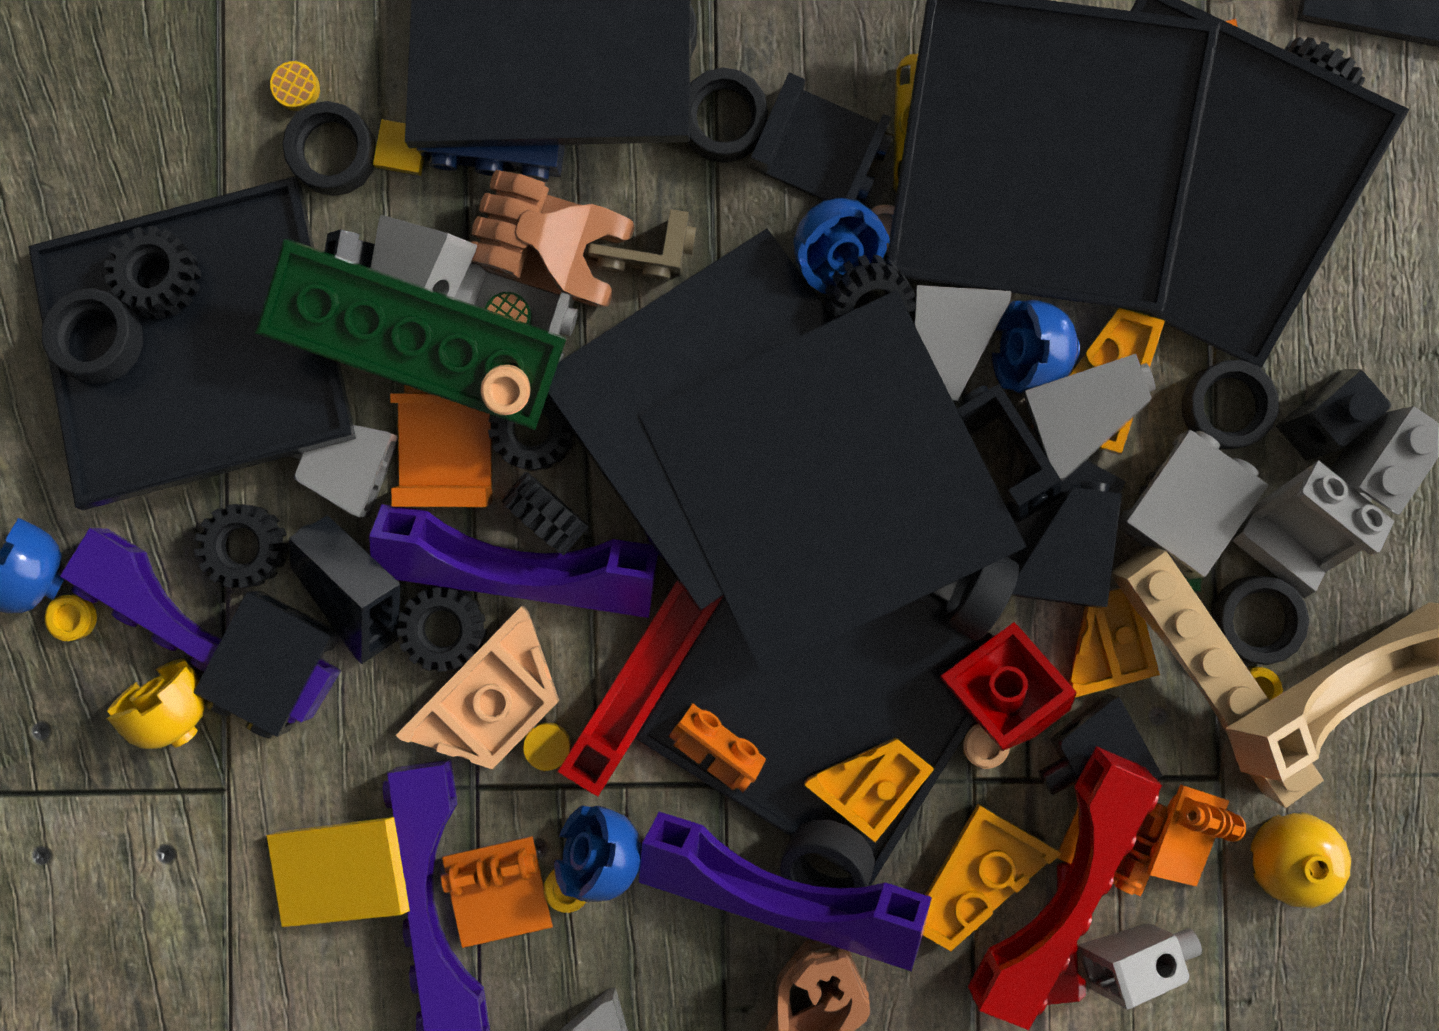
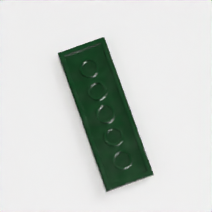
[255,239,567,430]

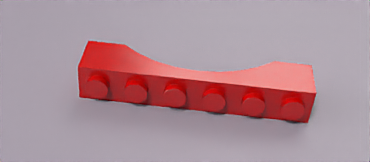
[558,581,724,797]
[968,746,1162,1030]

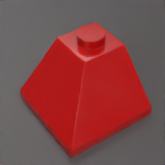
[941,622,1077,751]

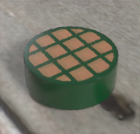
[485,292,532,325]

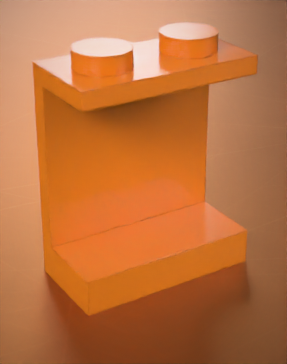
[390,385,492,507]

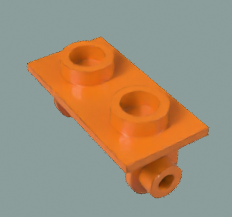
[669,703,766,792]

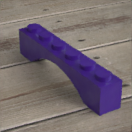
[369,504,659,618]
[60,528,342,723]
[383,759,490,1031]
[639,811,932,972]

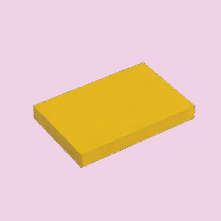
[266,817,410,927]

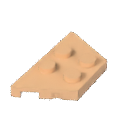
[396,606,559,769]

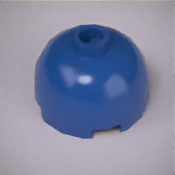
[793,198,890,294]
[992,300,1080,394]
[0,518,64,614]
[554,805,642,902]

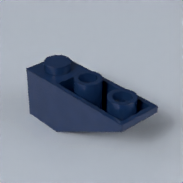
[417,145,565,182]

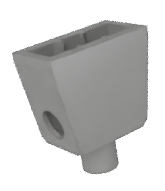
[371,215,477,298]
[291,425,398,518]
[1078,924,1202,1010]

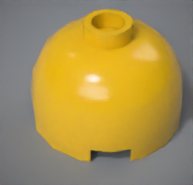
[107,658,206,749]
[1250,812,1351,908]

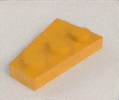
[1031,308,1165,455]
[923,804,1062,951]

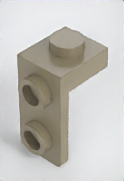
[587,209,697,280]

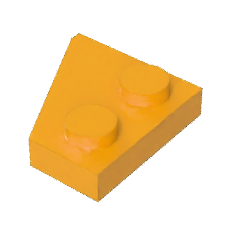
[1069,587,1160,697]
[804,737,934,842]

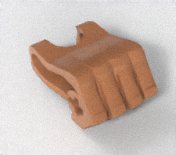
[471,170,635,307]
[765,939,870,1031]

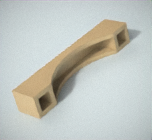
[1111,546,1324,808]
[1226,603,1439,782]

